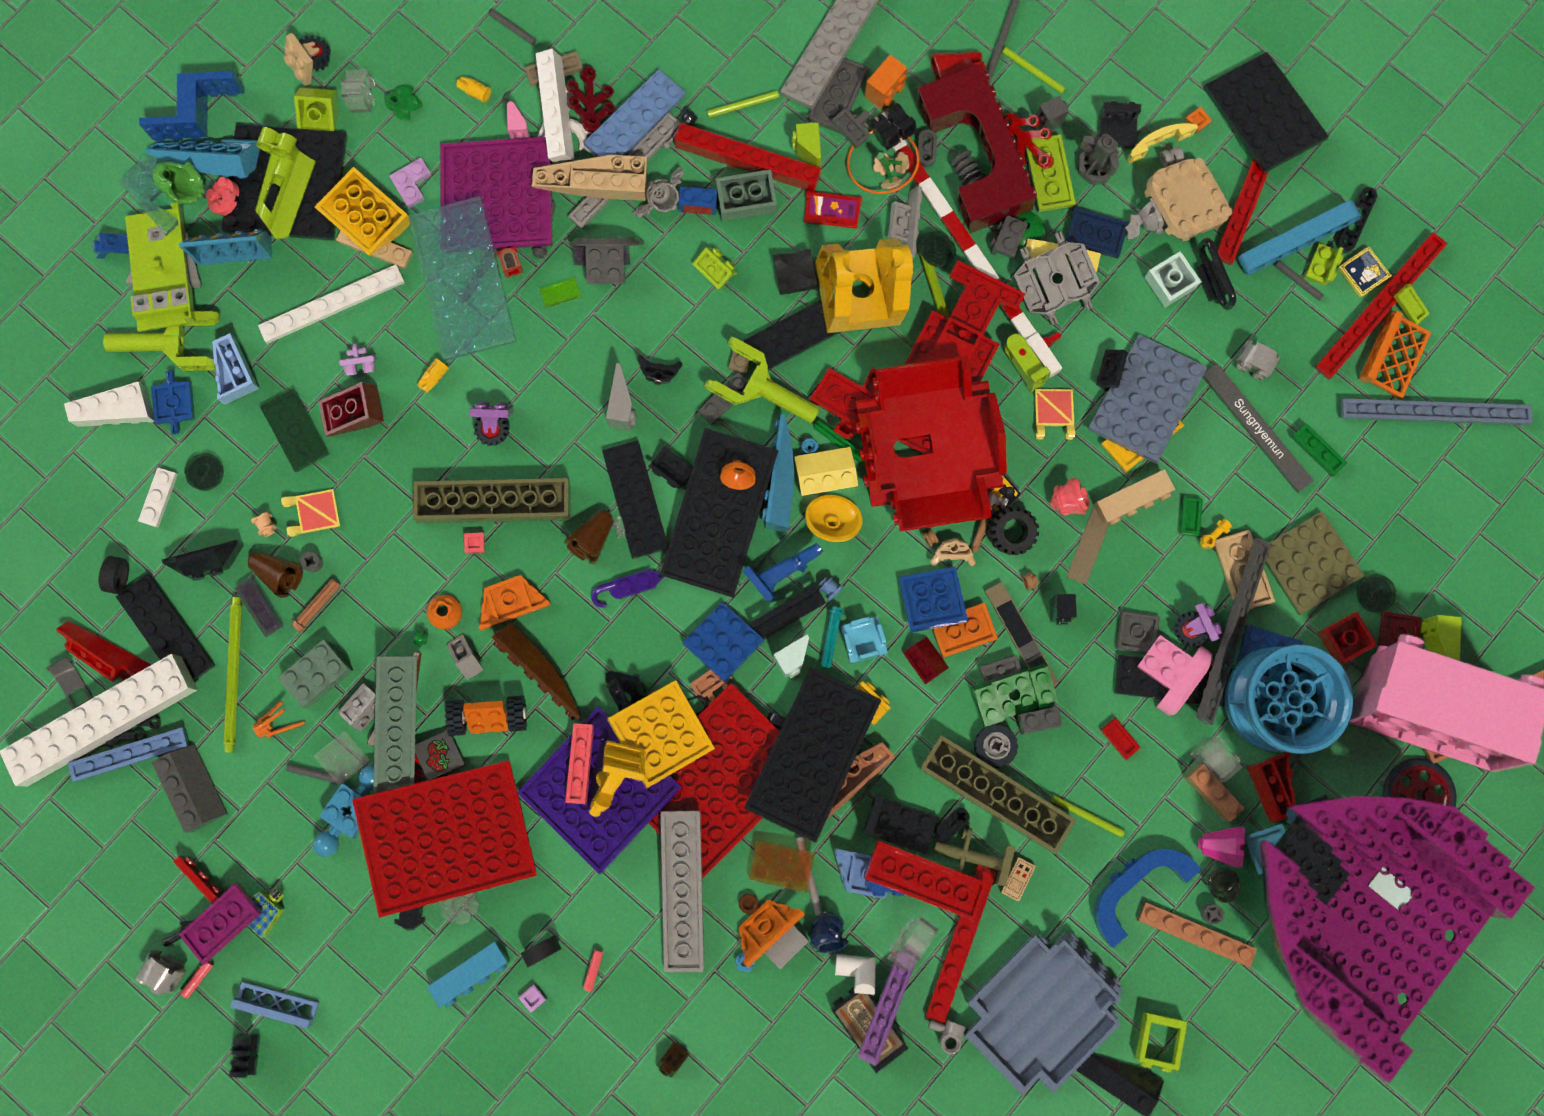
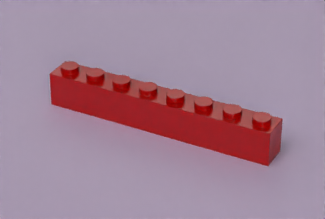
[674,123,821,192]

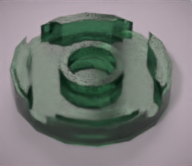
[920,231,956,267]
[184,453,224,491]
[1356,574,1396,612]

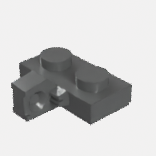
[831,108,871,149]

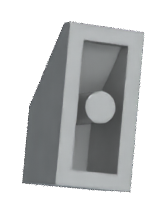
[446,634,484,680]

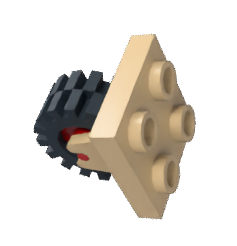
[284,33,331,86]

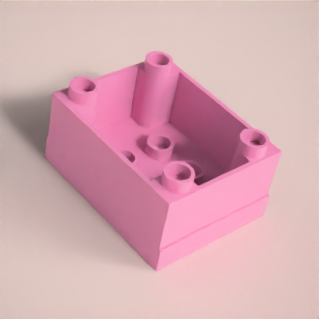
[1349,634,1544,772]

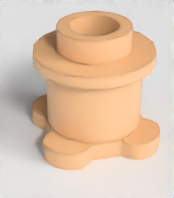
[251,512,277,537]

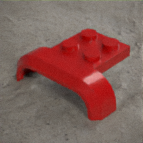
[810,367,878,439]

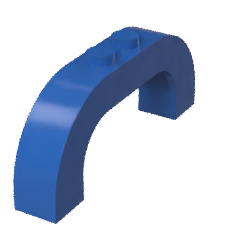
[1094,849,1202,948]

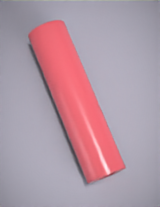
[583,950,604,992]
[180,961,214,999]

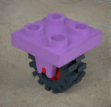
[469,401,514,446]
[1174,602,1223,647]

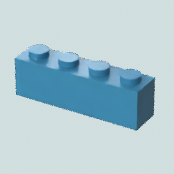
[427,941,510,1008]

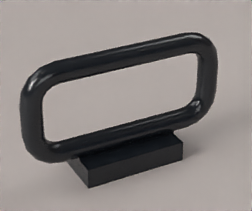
[1195,237,1237,310]

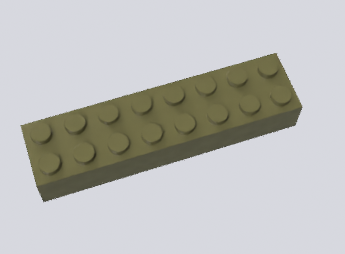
[413,478,571,524]
[919,735,1076,854]

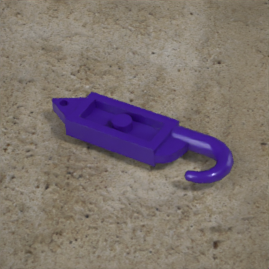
[591,569,664,608]

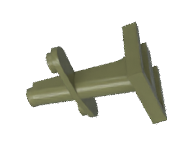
[934,827,1016,887]

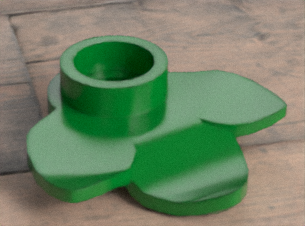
[384,85,422,120]

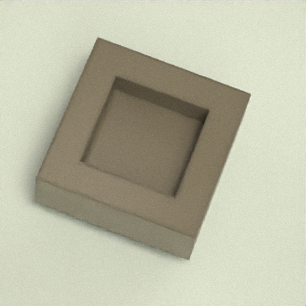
[728,351,751,375]

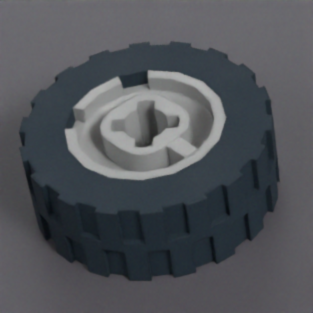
[974,724,1018,768]

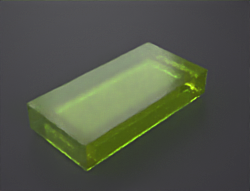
[539,278,581,308]

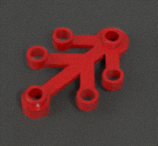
[1003,113,1054,169]

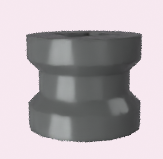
[300,552,323,573]
[1200,904,1224,924]

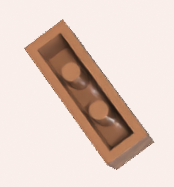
[1184,764,1245,822]

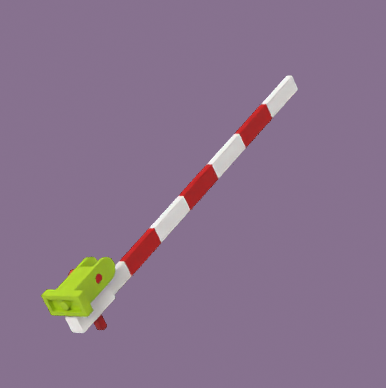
[875,112,1062,393]

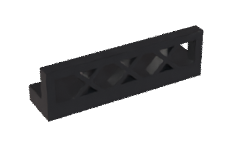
[750,584,826,640]

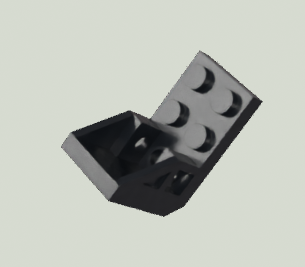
[863,795,938,854]

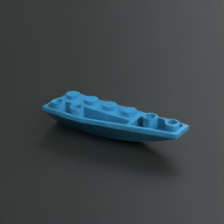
[762,414,794,531]

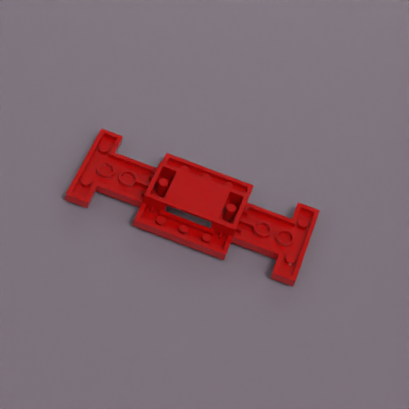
[898,260,1026,454]

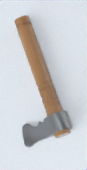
[971,493,1009,552]

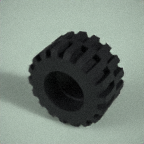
[987,507,1039,555]

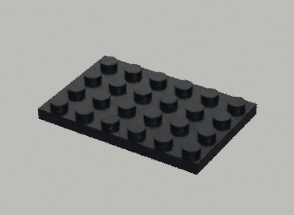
[1204,52,1329,173]

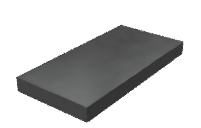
[807,58,869,134]

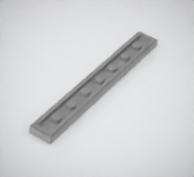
[568,112,681,230]

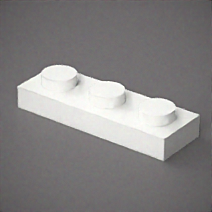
[138,467,178,528]

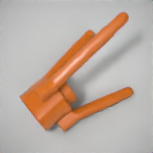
[252,701,305,738]

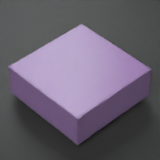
[518,984,547,1013]

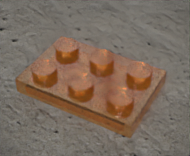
[749,840,815,893]

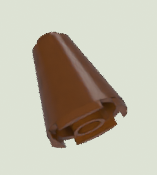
[564,510,614,564]
[248,552,303,598]

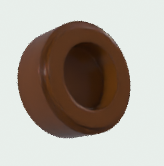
[739,894,759,914]

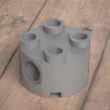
[1236,340,1281,381]
[135,950,186,996]

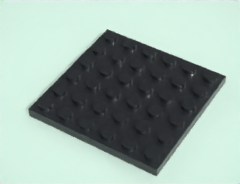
[222,124,347,241]

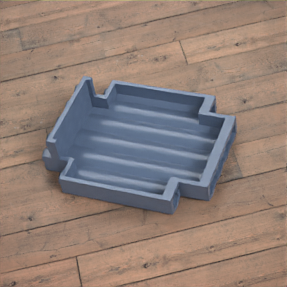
[964,932,1123,1095]

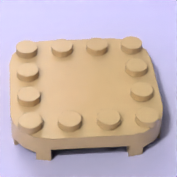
[1144,158,1232,242]

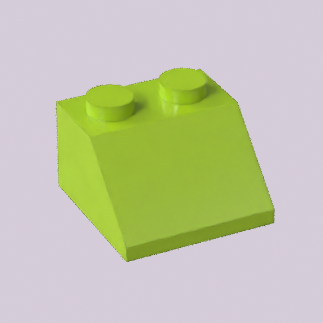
[294,88,338,132]
[792,123,821,168]

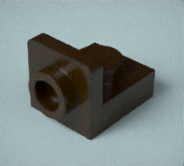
[656,1042,689,1078]

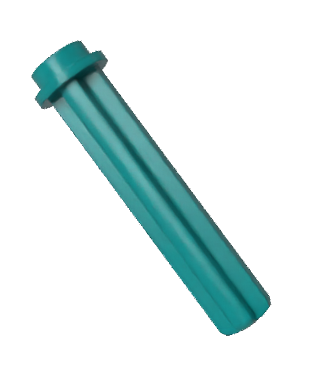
[821,607,844,668]

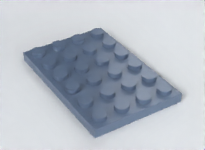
[1088,334,1208,464]

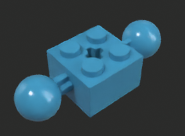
[313,765,374,857]

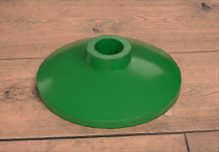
[1013,211,1044,247]

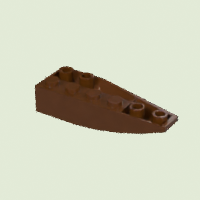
[491,623,582,721]

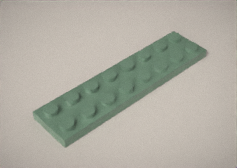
[373,656,417,794]

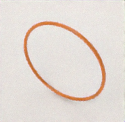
[847,131,920,194]

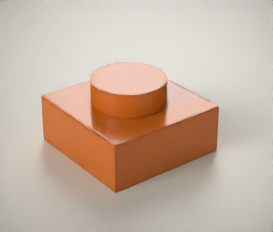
[1185,107,1212,133]

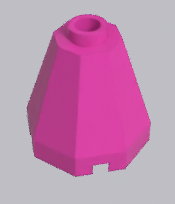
[1198,827,1245,868]

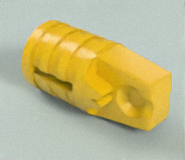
[456,77,491,103]
[417,358,449,393]

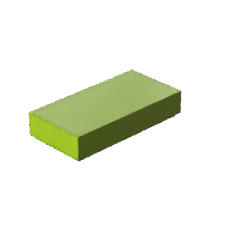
[1394,284,1430,325]

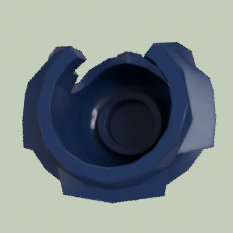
[810,912,849,953]

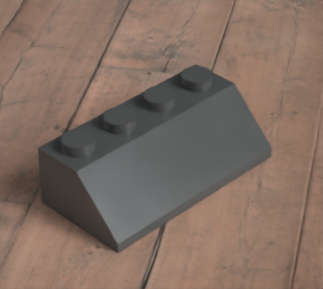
[151,744,228,833]

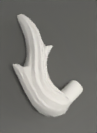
[570,119,596,157]

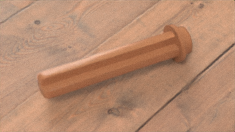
[291,579,340,632]

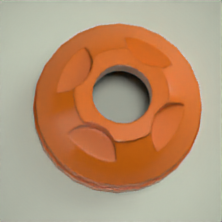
[720,460,756,490]
[427,595,462,630]

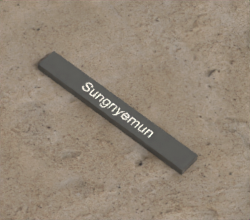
[1203,363,1314,493]

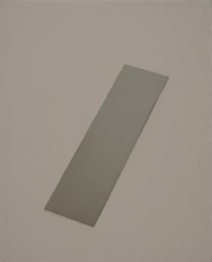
[1067,502,1110,585]

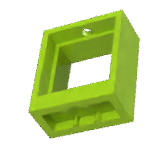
[1135,1011,1187,1073]

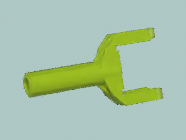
[103,311,220,371]
[704,337,819,424]

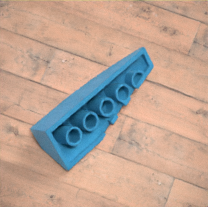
[145,139,260,178]

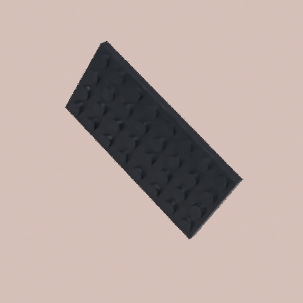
[660,428,779,598]
[744,667,881,843]

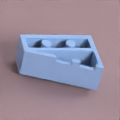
[212,333,259,405]

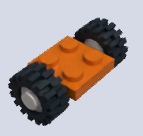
[445,695,527,736]

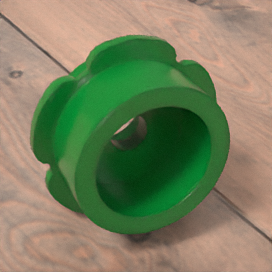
[414,629,428,648]

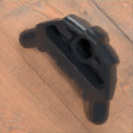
[637,355,683,385]

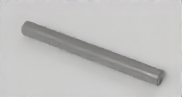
[796,837,823,916]

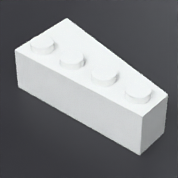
[64,382,154,427]

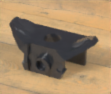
[605,671,649,711]

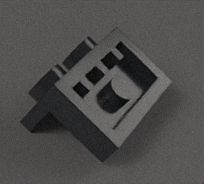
[1096,350,1128,391]

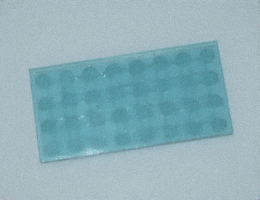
[408,196,517,361]

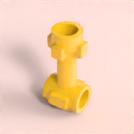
[1200,519,1232,549]

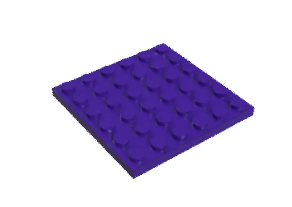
[517,706,682,875]

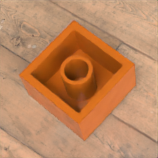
[865,54,907,110]

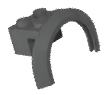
[569,236,645,284]

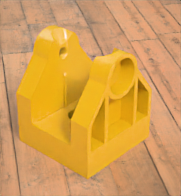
[815,238,913,333]

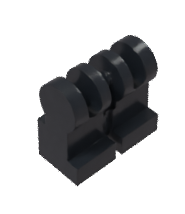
[868,103,917,150]
[229,1033,261,1078]

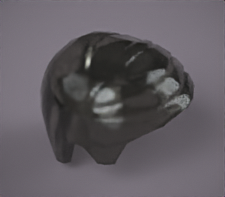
[1207,867,1241,903]

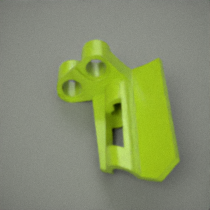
[255,127,316,240]

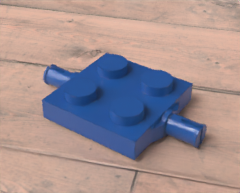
[151,370,195,435]

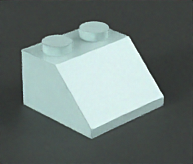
[773,635,809,678]

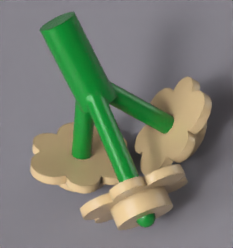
[873,152,909,190]

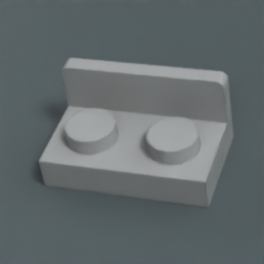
[338,683,375,732]

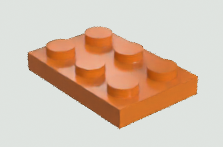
[932,603,998,658]

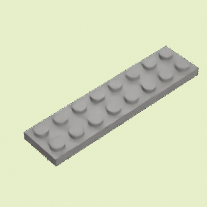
[780,0,879,109]
[661,810,705,972]

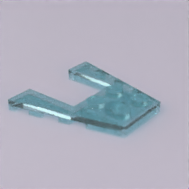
[120,155,216,236]

